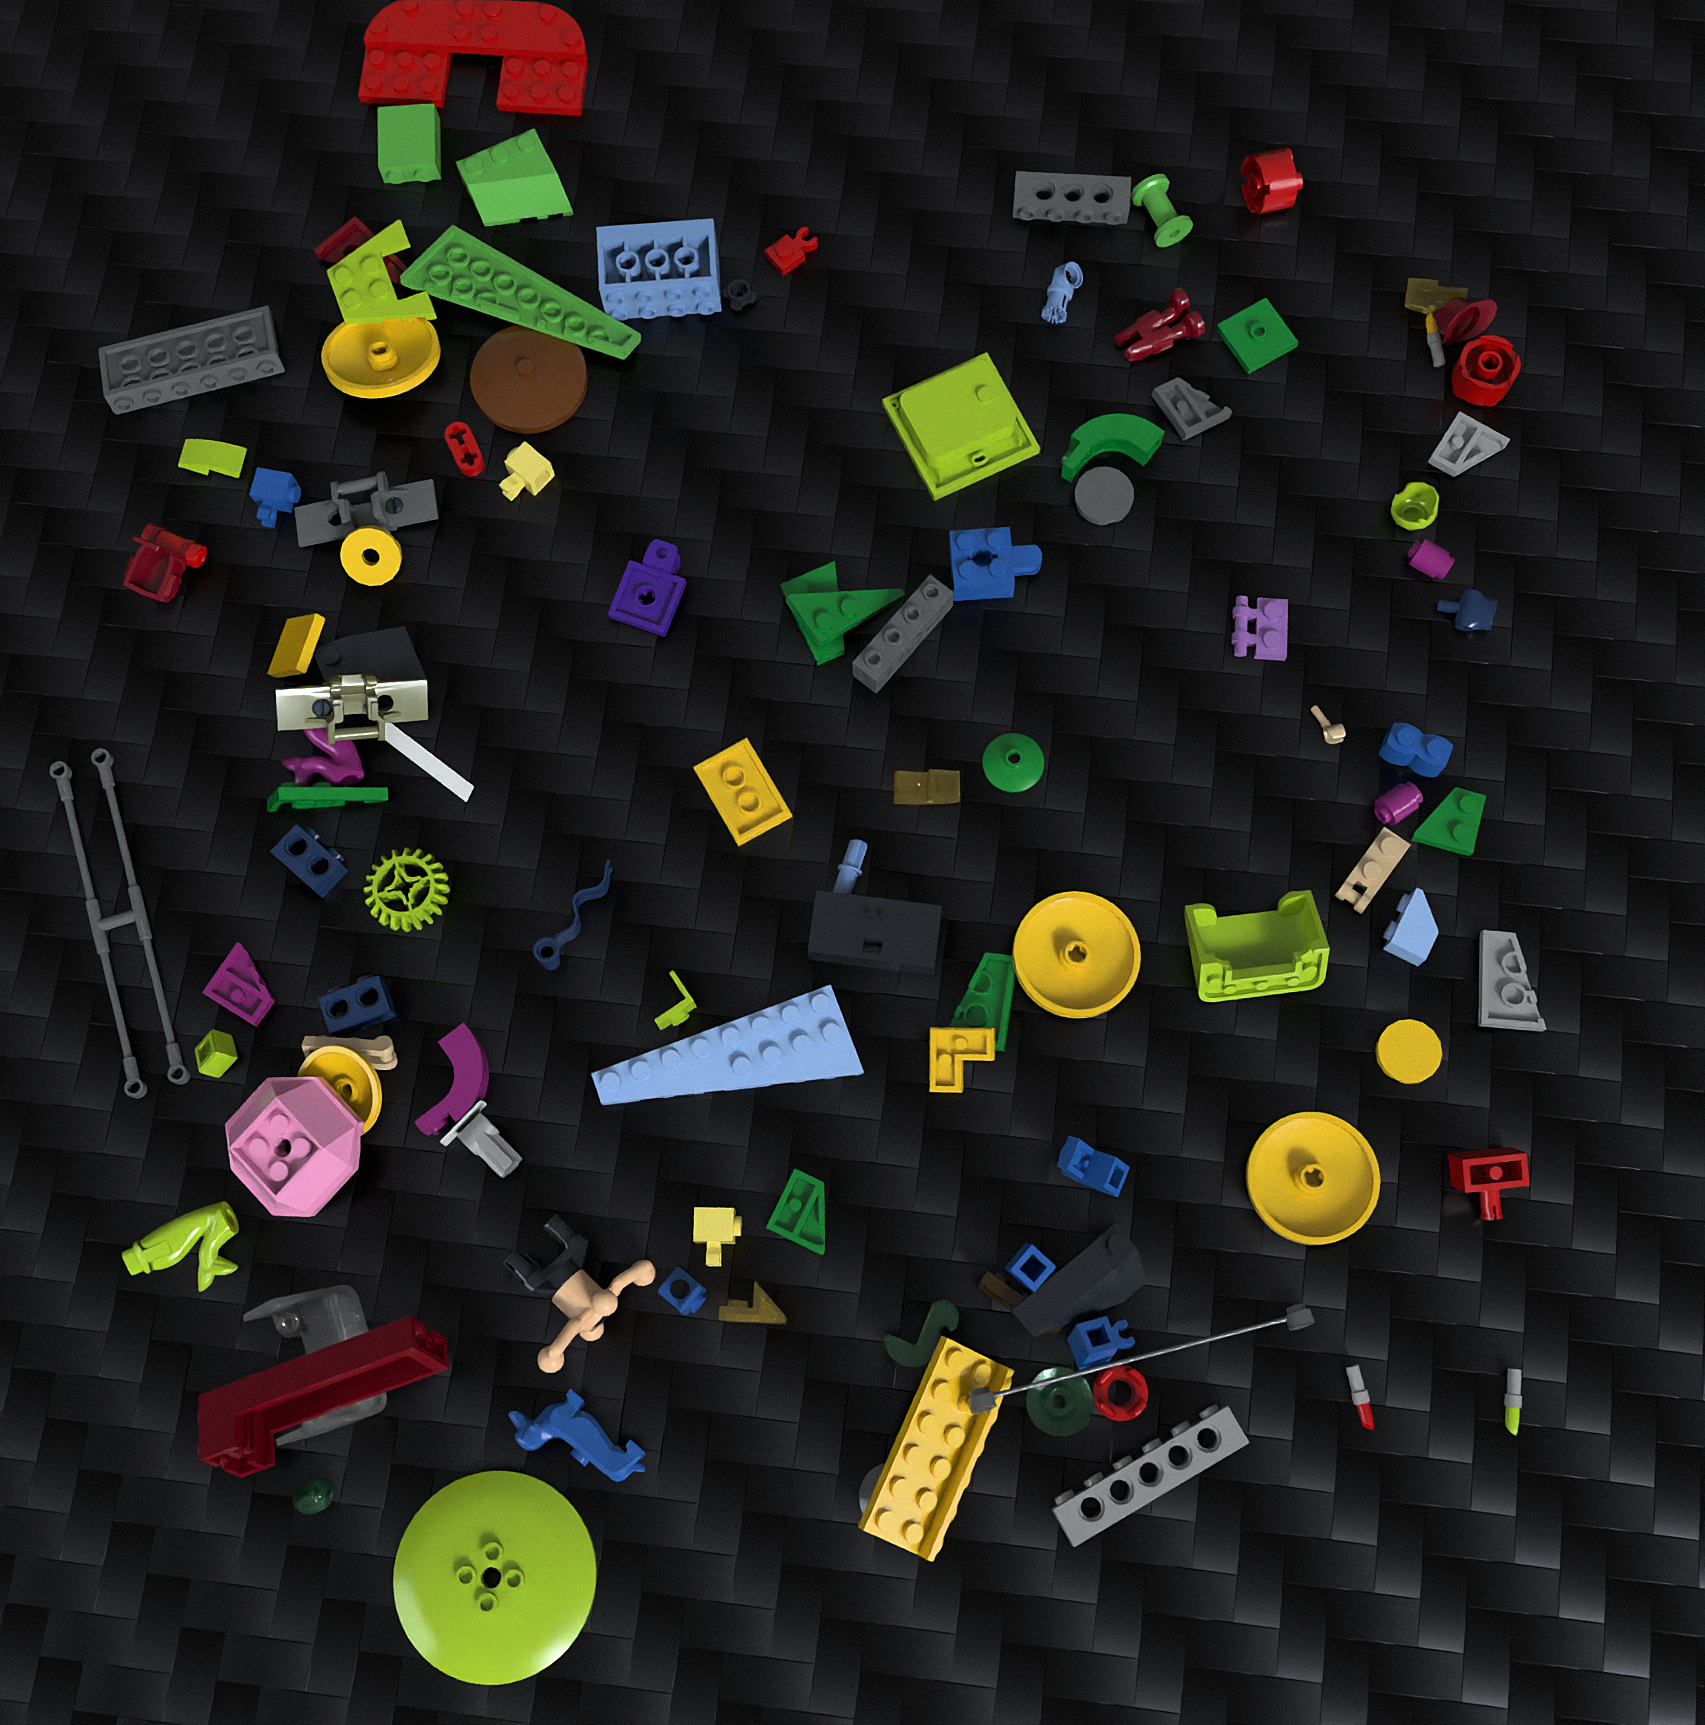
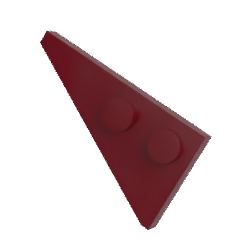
[313,216,408,286]

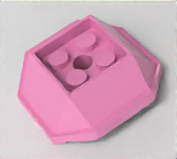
[225,1076,364,1217]

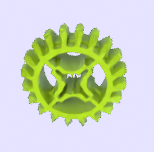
[364,848,450,932]

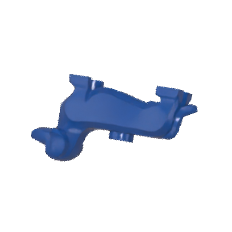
[508,1389,646,1482]

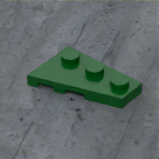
[949,952,1016,1052]

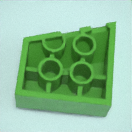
[456,129,574,227]

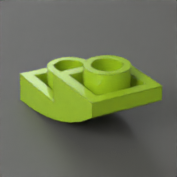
[178,439,247,479]

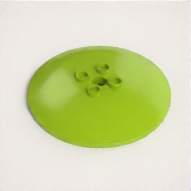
[393,1471,597,1685]

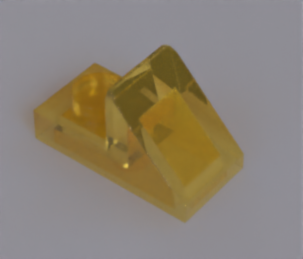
[719,1281,787,1325]

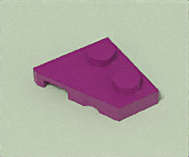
[202,942,275,1027]

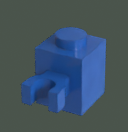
[249,467,301,528]
[1067,1316,1135,1370]

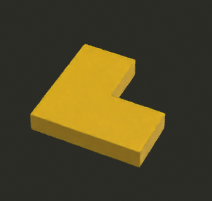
[930,1027,995,1093]

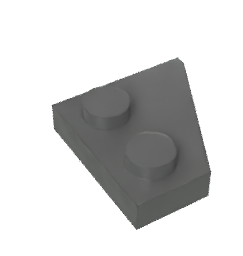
[1152,377,1232,440]

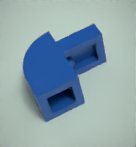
[1056,1136,1130,1197]
[1005,1242,1056,1293]

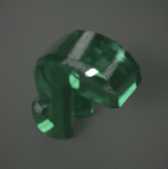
[884,1300,959,1370]

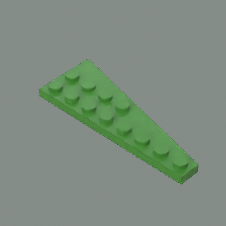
[400,225,641,360]

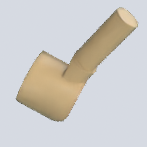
[1311,705,1346,744]

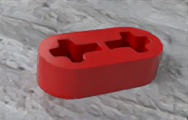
[444,422,485,476]

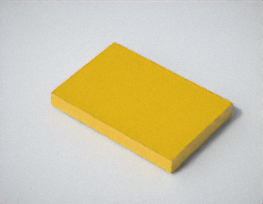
[693,738,792,847]

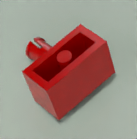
[1448,1147,1530,1220]

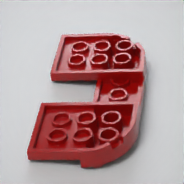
[358,0,588,116]

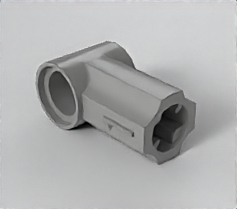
[457,1113,523,1178]

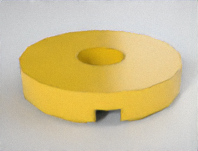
[340,525,402,586]

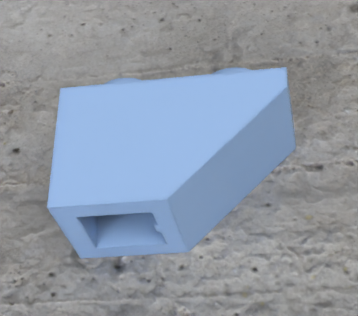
[1383,888,1439,966]

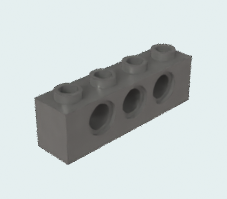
[1013,171,1131,225]
[852,575,954,693]

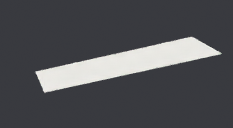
[385,723,474,802]

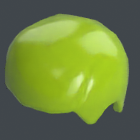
[1391,482,1439,530]

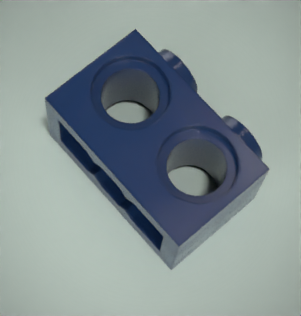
[270,824,348,898]
[318,974,397,1038]

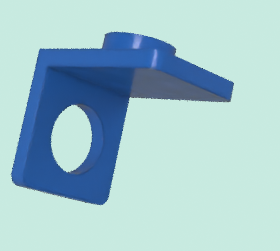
[658,1267,707,1316]

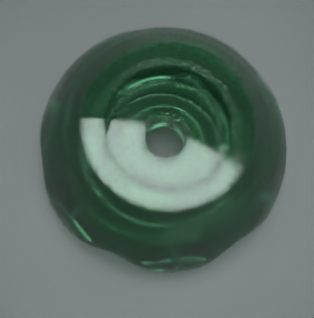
[292,1478,334,1515]

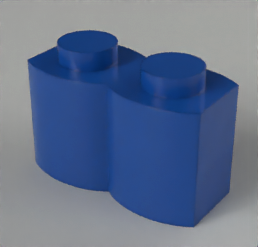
[1378,723,1453,777]

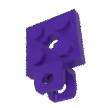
[608,539,687,637]

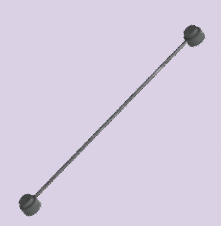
[967,1303,1315,1414]

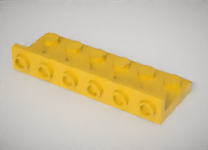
[858,1336,1014,1562]

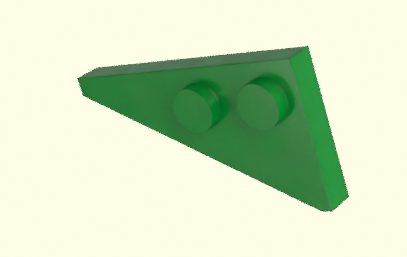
[786,588,906,647]
[267,782,388,812]

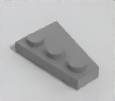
[1478,930,1546,1032]

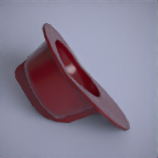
[1432,297,1497,346]

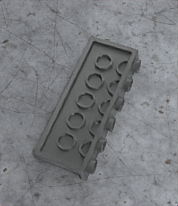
[98,306,285,414]

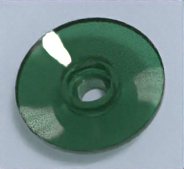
[1026,1367,1093,1436]

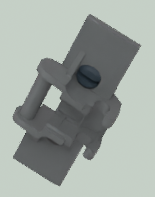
[294,471,439,547]

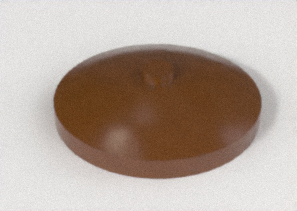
[470,324,588,434]

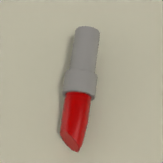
[1345,1364,1374,1429]

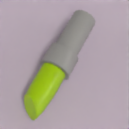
[1504,1368,1522,1436]

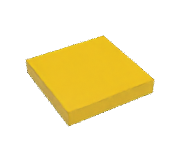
[267,613,325,678]

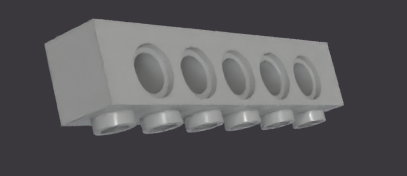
[1051,1404,1249,1547]

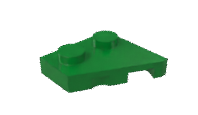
[1411,787,1486,856]
[766,1169,825,1256]

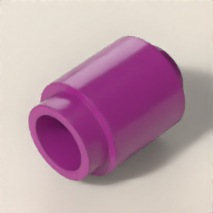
[1406,538,1455,580]
[1374,781,1423,825]

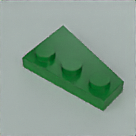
[780,561,845,666]

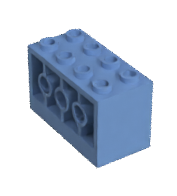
[596,219,722,321]

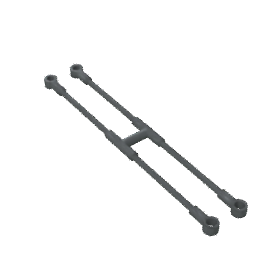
[50,748,190,1099]

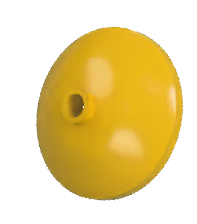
[297,1045,382,1135]

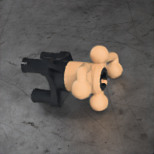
[502,1214,655,1373]

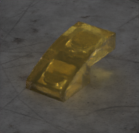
[1405,278,1468,315]
[894,769,960,805]

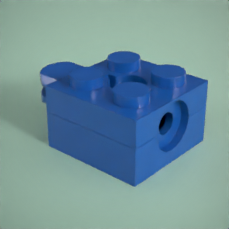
[949,527,1042,601]

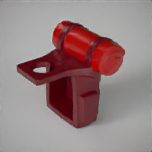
[123,523,207,603]

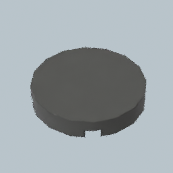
[1074,467,1134,525]

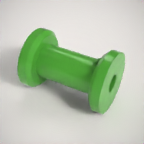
[1130,174,1193,247]

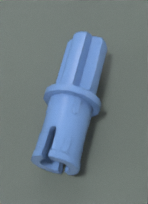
[832,839,867,894]

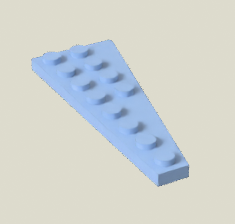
[591,985,864,1105]

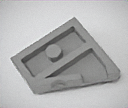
[1428,411,1510,477]

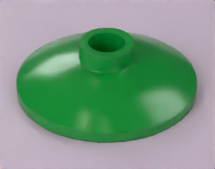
[983,733,1044,793]

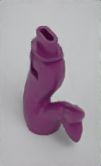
[282,722,364,787]

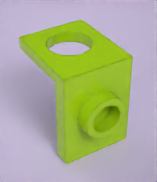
[655,970,697,1030]

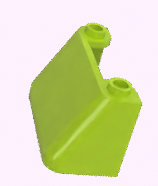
[1184,890,1330,1002]

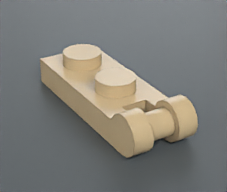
[1335,827,1410,914]
[302,1035,398,1070]

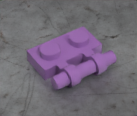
[1232,596,1288,661]

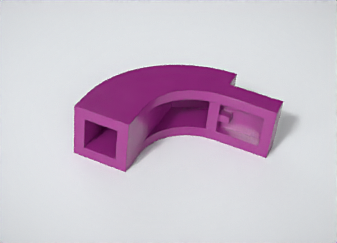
[414,1022,489,1136]

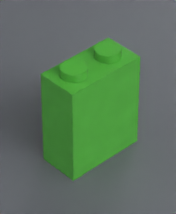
[378,103,441,184]

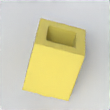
[499,441,555,502]
[693,1207,742,1267]

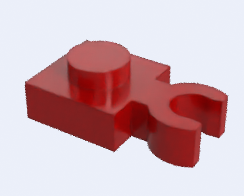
[765,227,818,276]

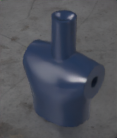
[1437,589,1498,631]

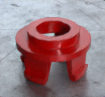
[1092,1365,1148,1421]

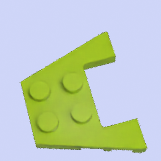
[327,220,437,325]

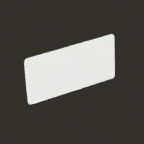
[440,1100,487,1146]

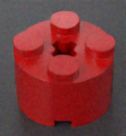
[1241,148,1303,214]
[1451,335,1521,406]

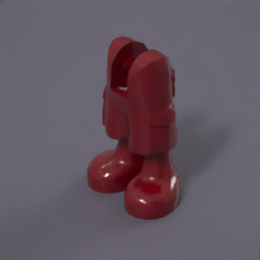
[1114,287,1205,362]

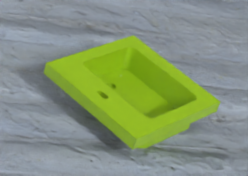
[882,352,1040,501]

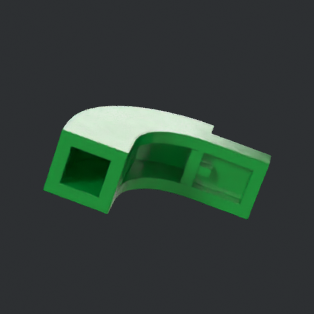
[1061,414,1165,483]

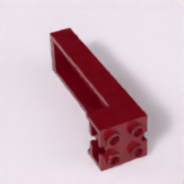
[197,1315,449,1478]

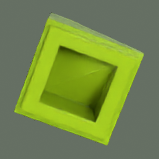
[194,1029,238,1078]

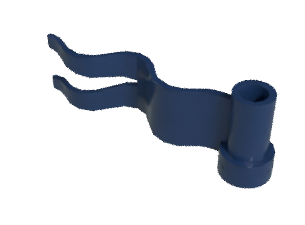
[533,860,613,970]

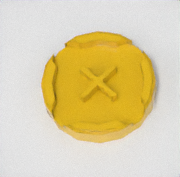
[1375,1019,1442,1084]

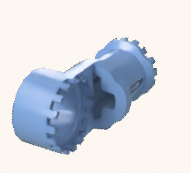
[1041,262,1083,324]

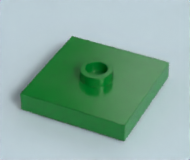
[1216,298,1298,374]

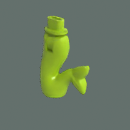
[122,1202,239,1292]

